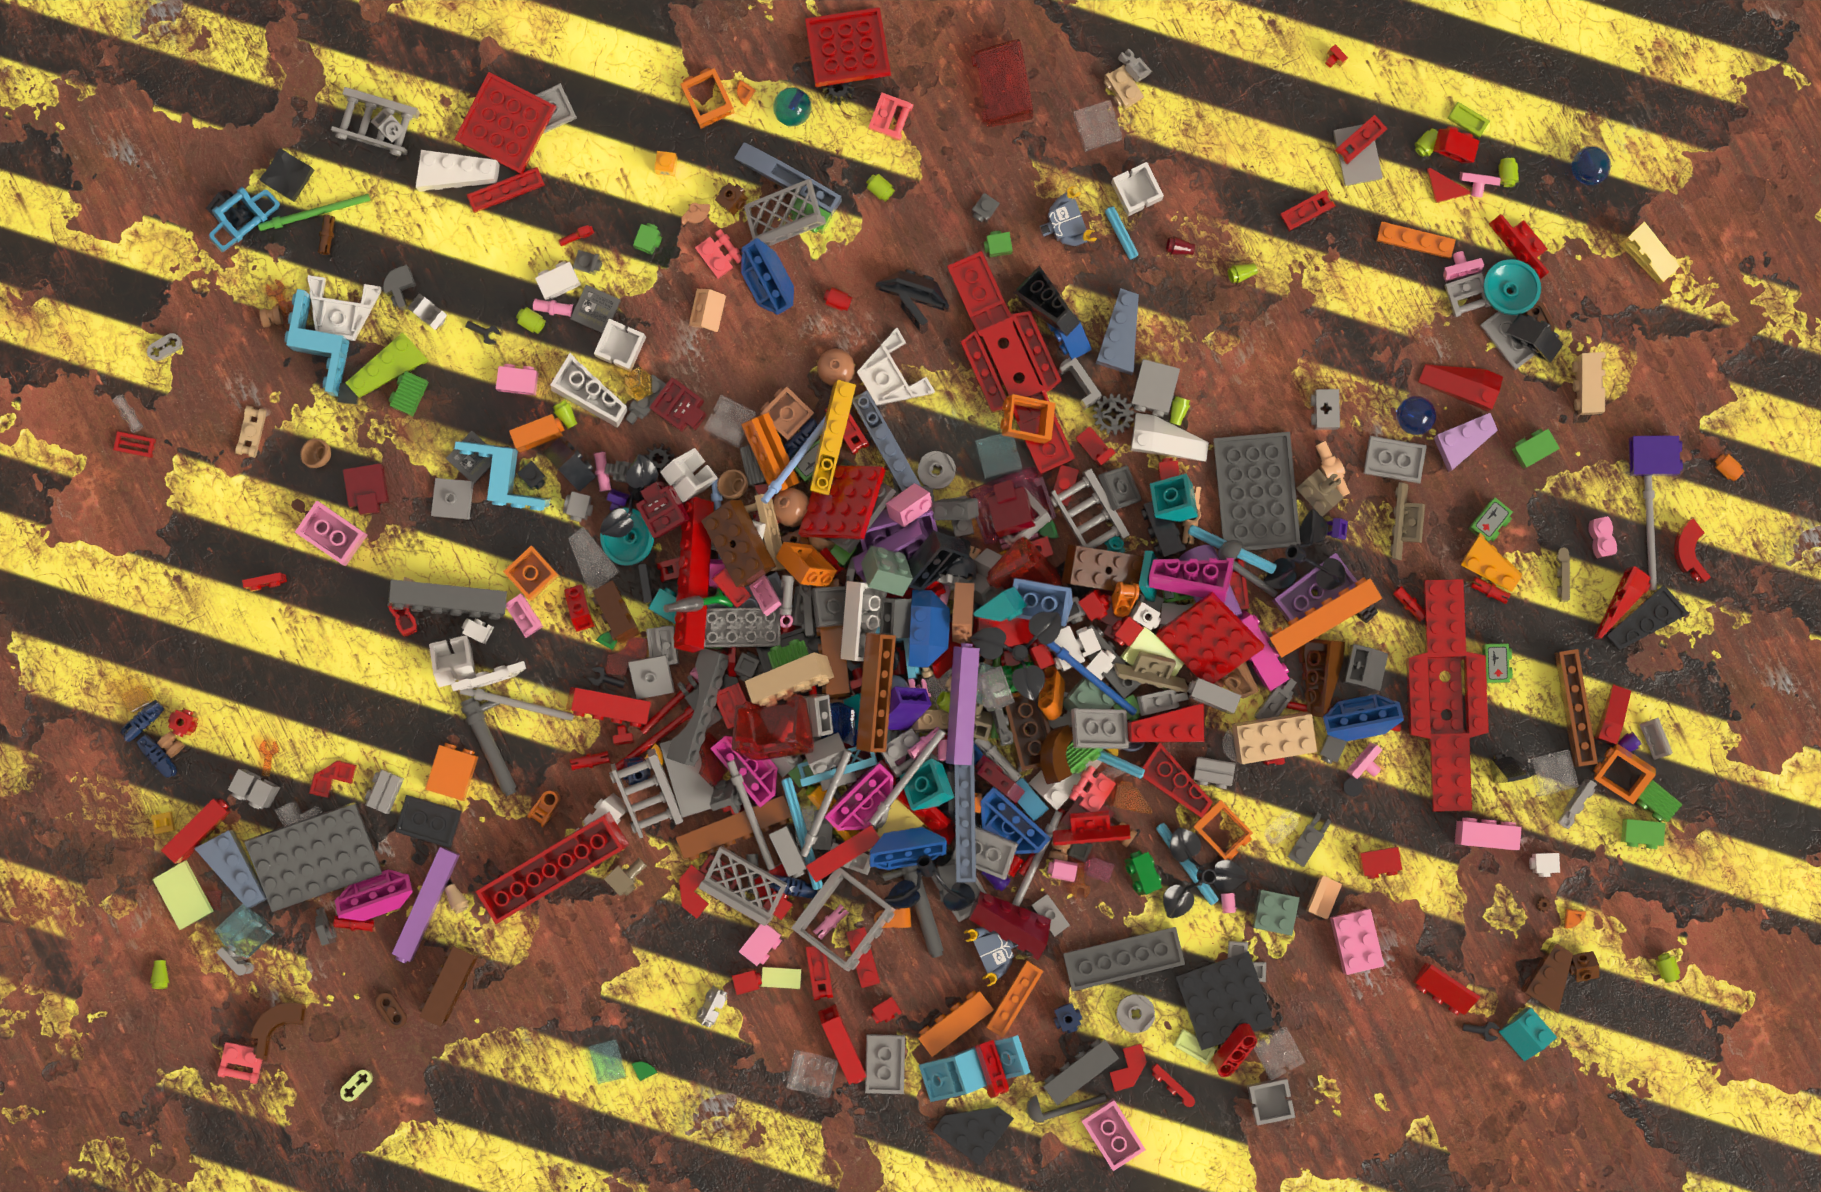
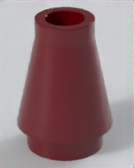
[1166,236,1195,255]

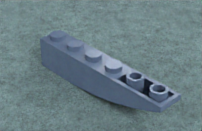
[734,142,842,216]
[852,390,921,492]

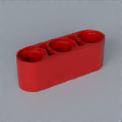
[1212,1023,1257,1077]

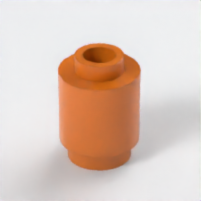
[1715,453,1744,482]

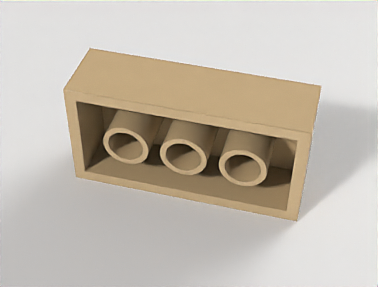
[745,652,834,707]
[1232,712,1317,764]

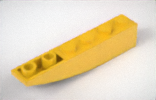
[810,380,856,495]

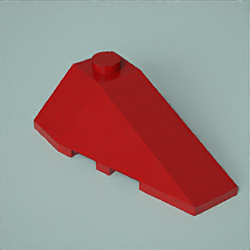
[1418,364,1503,412]
[1594,566,1651,639]

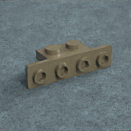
[1390,482,1425,560]
[1114,651,1188,692]

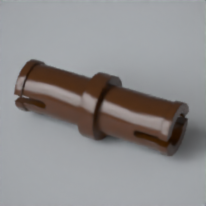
[318,215,336,255]

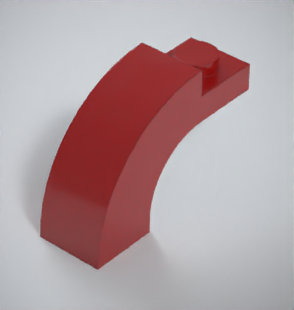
[1674,518,1711,583]

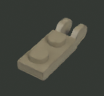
[1556,547,1570,602]

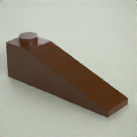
[1299,639,1345,718]

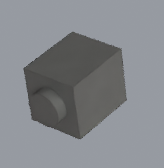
[1318,735,1347,764]

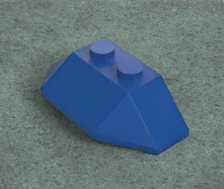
[741,238,794,315]
[908,589,950,668]
[1323,694,1404,741]
[981,787,1051,854]
[869,827,947,870]

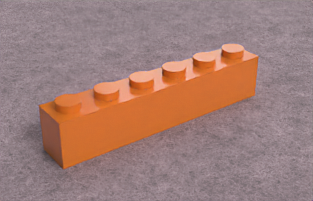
[1269,577,1382,658]

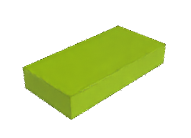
[1447,102,1490,138]

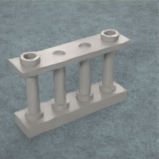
[331,87,420,156]
[1049,469,1130,548]
[609,748,683,838]

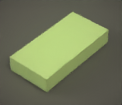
[761,967,801,989]
[1173,1029,1217,1065]

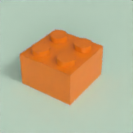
[503,546,560,601]

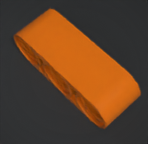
[1038,666,1065,720]

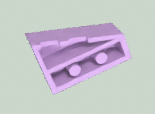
[1434,413,1498,472]

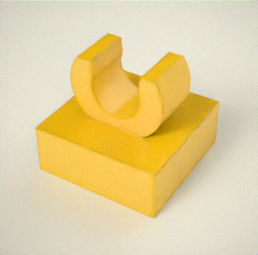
[151,812,175,835]

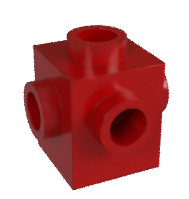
[168,708,199,737]

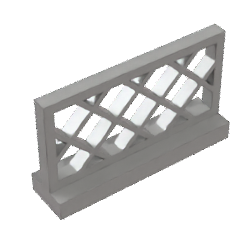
[744,179,826,246]
[699,846,787,926]

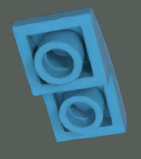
[1016,778,1049,821]

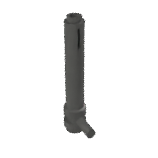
[460,697,517,797]
[882,865,944,958]

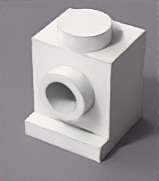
[1129,601,1161,630]
[462,618,494,644]
[1076,627,1101,657]
[1087,649,1116,680]

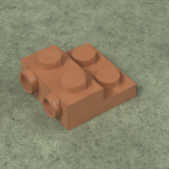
[760,387,814,441]

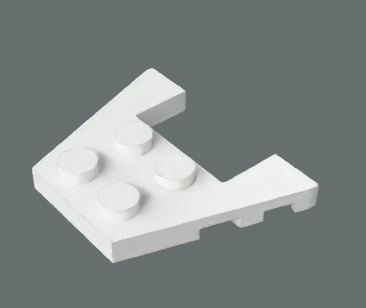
[307,275,382,341]
[857,328,935,406]
[451,661,526,691]

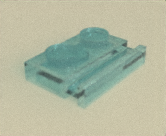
[589,1039,626,1084]

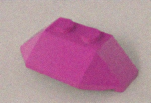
[710,736,778,808]
[824,762,893,831]
[335,869,413,921]

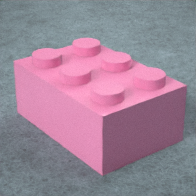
[295,501,368,566]
[1455,818,1521,850]
[1330,908,1384,975]
[1080,1098,1146,1171]

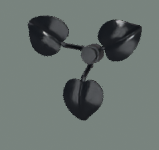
[600,454,684,538]
[1263,509,1346,590]
[971,612,1061,700]
[1163,827,1248,918]
[885,844,975,911]

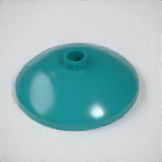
[1483,259,1541,315]
[600,508,654,565]

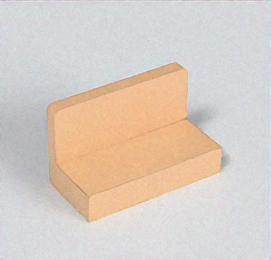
[689,289,726,332]
[1306,875,1342,919]

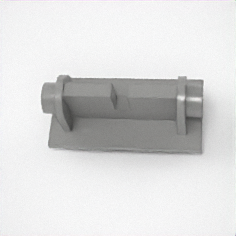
[696,985,728,1028]

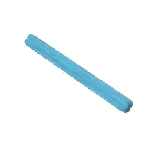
[782,777,823,890]

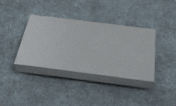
[704,608,780,648]
[660,740,714,817]

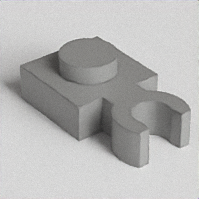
[1118,49,1152,82]
[937,574,970,591]

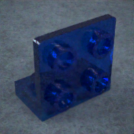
[821,702,858,746]

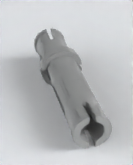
[974,738,1022,782]

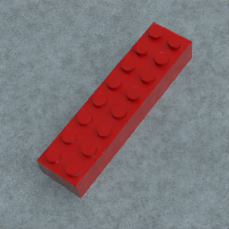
[476,812,629,925]

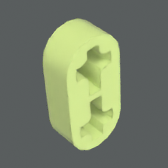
[340,1069,373,1102]

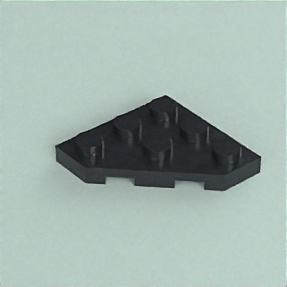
[933,1106,1014,1166]

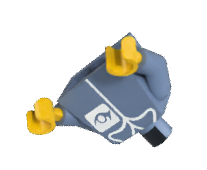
[1040,186,1097,246]
[964,927,1018,987]

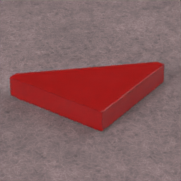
[1427,168,1471,203]

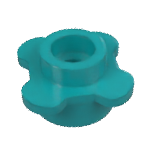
[1104,536,1125,553]

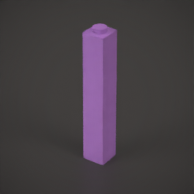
[946,643,980,765]
[392,847,460,963]

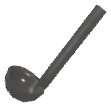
[1218,540,1278,598]
[1026,1094,1107,1123]

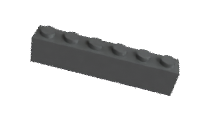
[387,579,507,620]

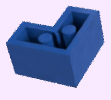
[1046,307,1092,360]

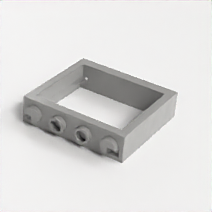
[791,867,895,971]

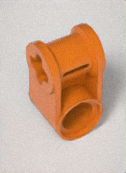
[1111,582,1139,617]
[527,790,560,827]
[874,908,911,928]

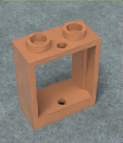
[952,582,974,644]

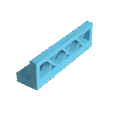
[797,746,878,787]

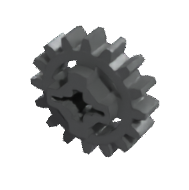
[1092,394,1134,436]
[604,461,632,483]

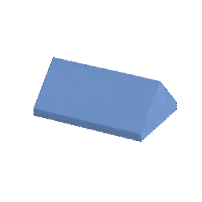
[1013,578,1073,626]

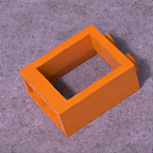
[680,68,735,129]
[1000,394,1055,444]
[509,414,564,453]
[775,542,837,587]
[1593,744,1656,804]
[1191,800,1253,860]

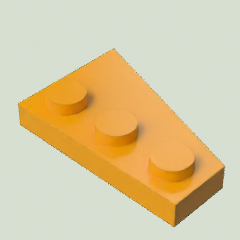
[1461,533,1522,592]

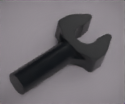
[465,321,501,345]
[589,667,626,688]
[1462,1021,1499,1042]

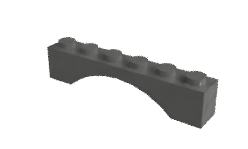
[666,648,729,767]

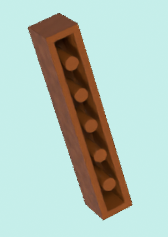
[812,579,850,698]
[856,633,896,752]
[1555,649,1598,767]
[676,795,792,861]

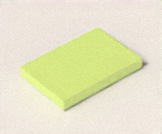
[1120,626,1184,690]
[153,860,214,930]

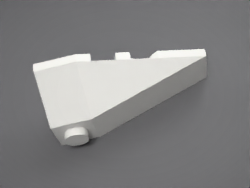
[1130,413,1209,462]
[1028,750,1106,810]

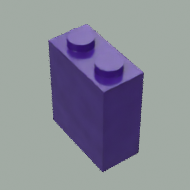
[1629,436,1683,476]
[888,687,932,730]

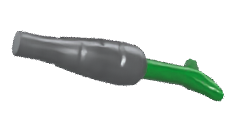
[663,588,733,612]

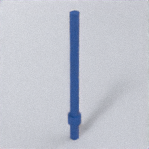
[1047,642,1137,716]

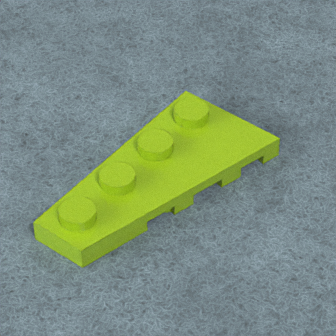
[346,332,429,398]

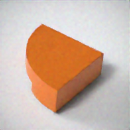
[737,80,756,107]
[1564,909,1586,928]

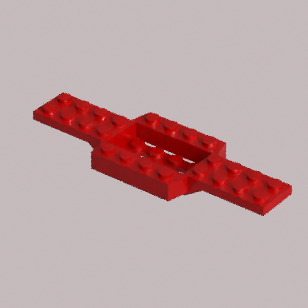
[947,251,1075,475]
[1406,579,1489,812]

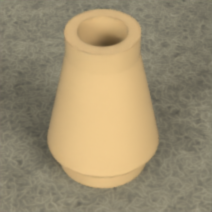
[444,884,469,914]

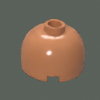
[817,348,855,386]
[773,488,809,527]

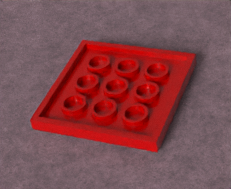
[805,7,891,87]
[454,72,556,174]
[798,466,886,539]
[1156,592,1265,684]

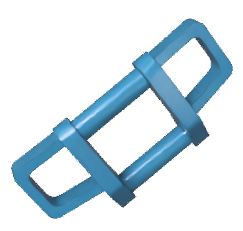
[209,187,280,252]

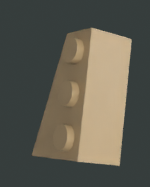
[1572,352,1605,415]

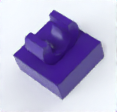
[607,489,630,510]
[1327,518,1348,540]

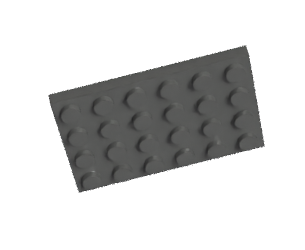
[1213,432,1301,551]
[244,802,382,912]

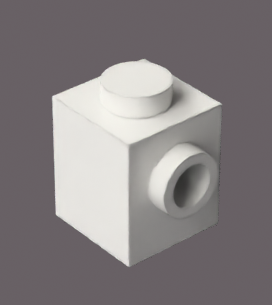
[1529,853,1560,877]

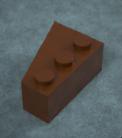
[592,580,641,644]
[1521,942,1573,1013]

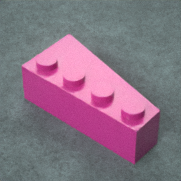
[1149,558,1234,602]
[1239,610,1290,691]

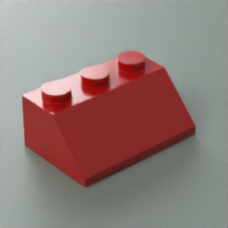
[1413,963,1480,1016]

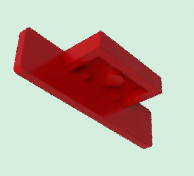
[1489,214,1549,280]
[896,789,956,844]
[1053,810,1131,845]

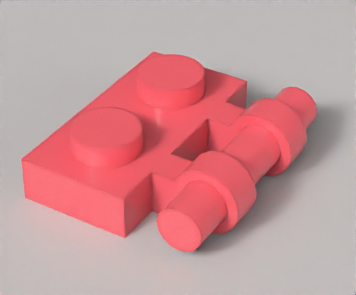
[695,229,742,279]
[1069,765,1116,812]

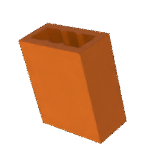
[425,743,478,801]

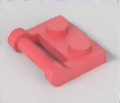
[868,92,914,141]
[218,1042,262,1084]

